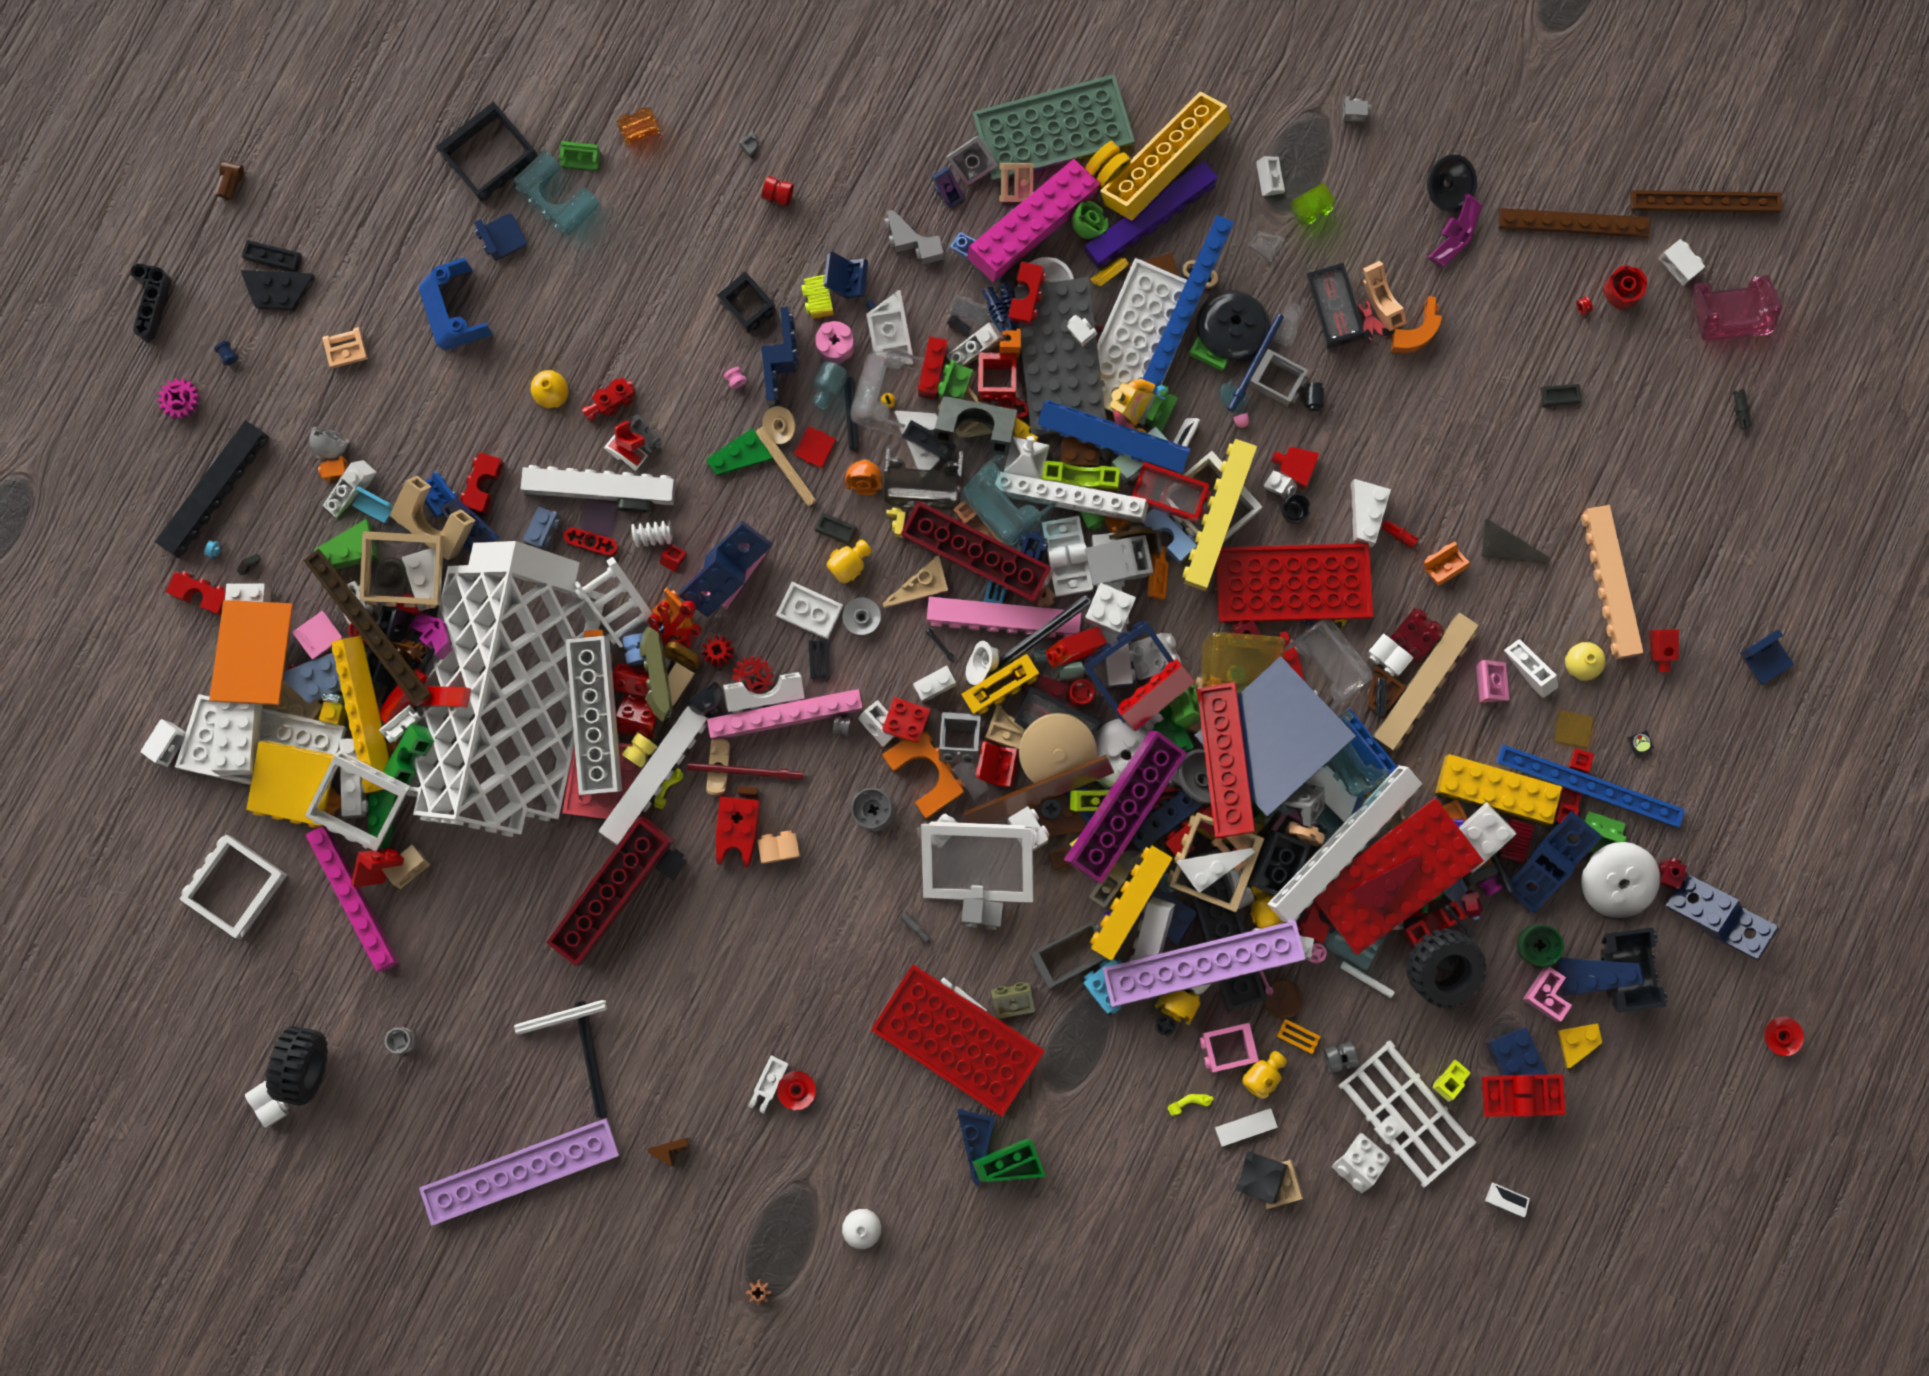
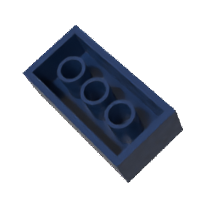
[1486,1027,1548,1117]

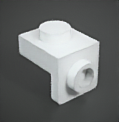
[1264,470,1297,500]

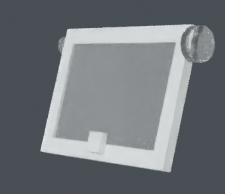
[917,822,1040,902]

